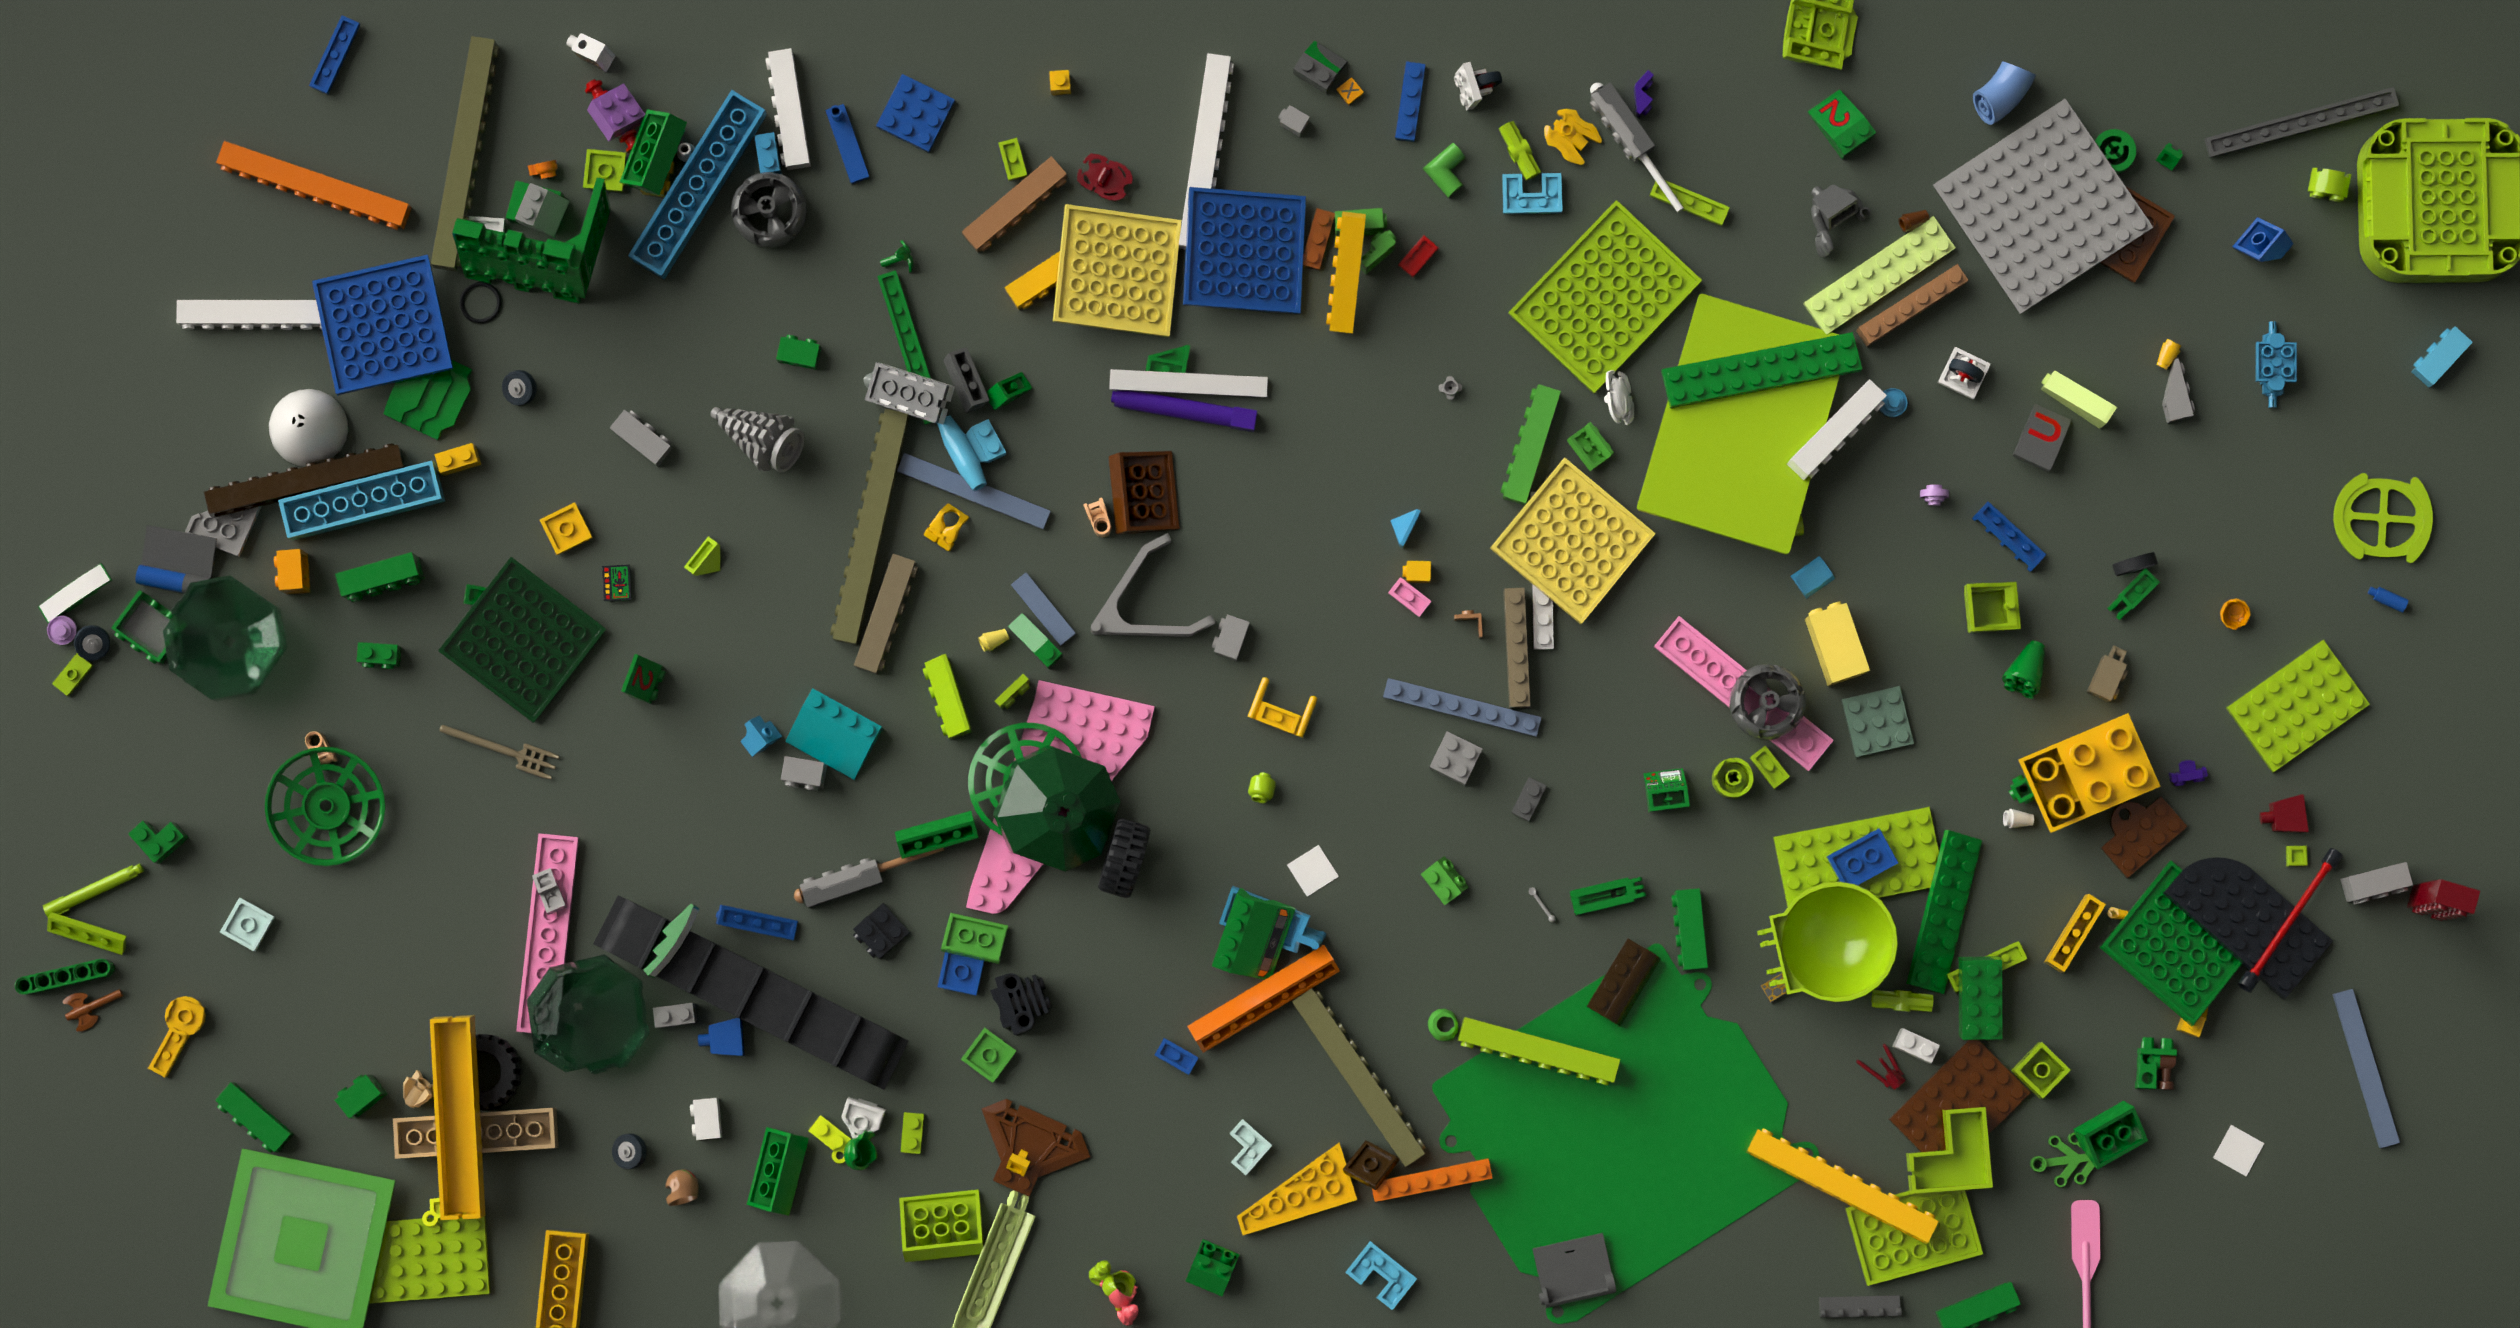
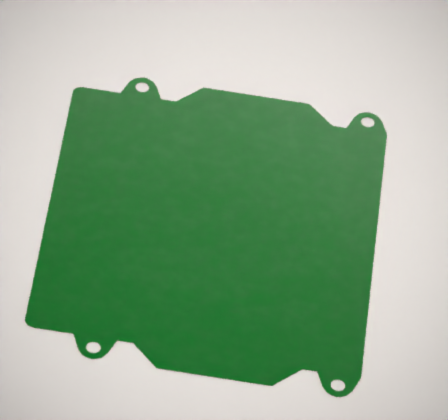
[1432,943,1819,1324]

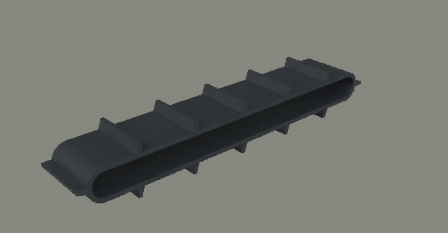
[593,895,909,1090]

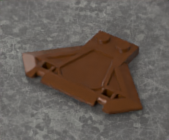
[981,1099,1090,1197]

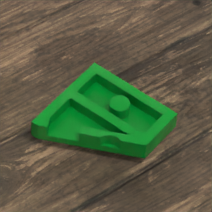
[1145,345,1190,373]

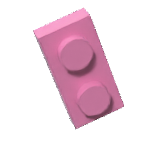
[1388,577,1432,617]

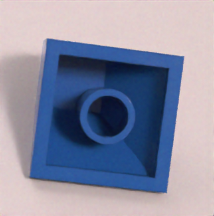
[2232,217,2294,262]

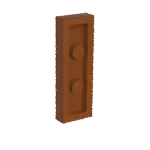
[1303,208,1335,271]

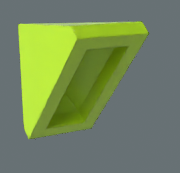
[684,536,720,576]

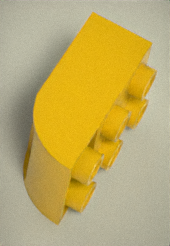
[2018,713,2161,833]

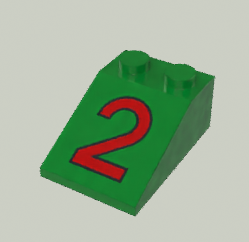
[1807,89,1876,159]
[621,654,666,704]

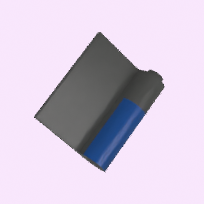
[135,525,217,597]

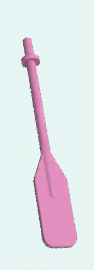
[2071,1200,2100,1328]

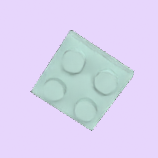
[220,897,275,952]

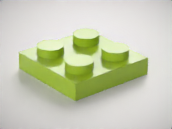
[583,149,627,192]
[995,674,1031,709]

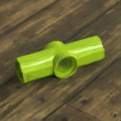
[1498,121,1541,181]
[1871,990,1933,1012]

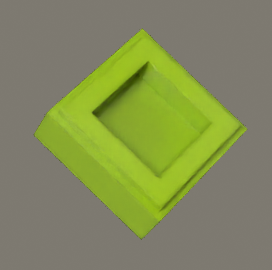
[2286,846,2308,866]

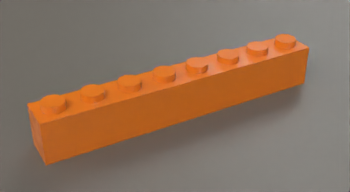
[1187,945,1340,1053]

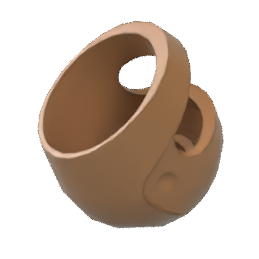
[666,1169,699,1206]

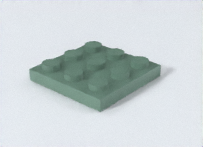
[1841,686,1914,758]

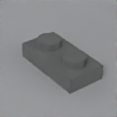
[1511,777,1546,822]

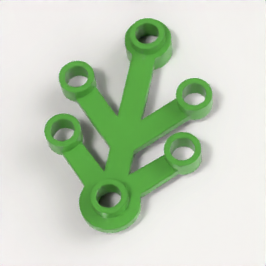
[2030,1133,2095,1187]

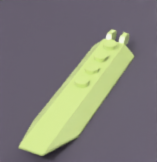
[953,1190,1036,1328]

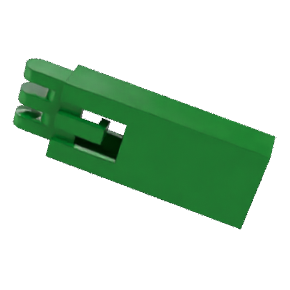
[1569,877,1646,916]

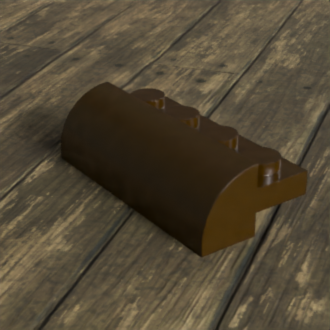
[1586,938,1661,1027]

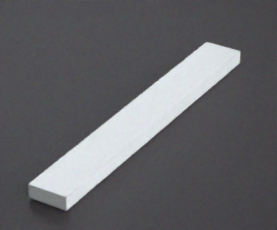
[1109,369,1268,397]

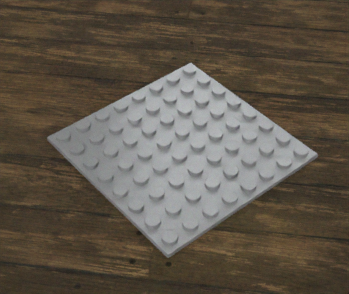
[1933,99,2153,314]

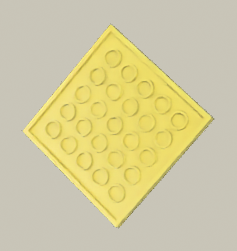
[1053,204,1182,337]
[1490,458,1656,624]

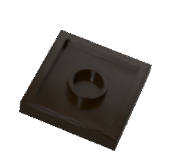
[1343,1140,1399,1190]

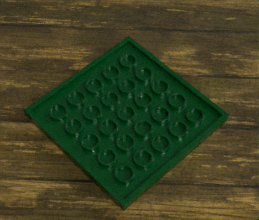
[438,557,606,723]

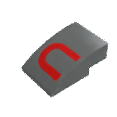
[2012,404,2071,472]

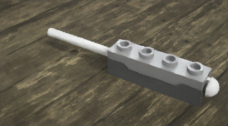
[1590,82,1683,212]

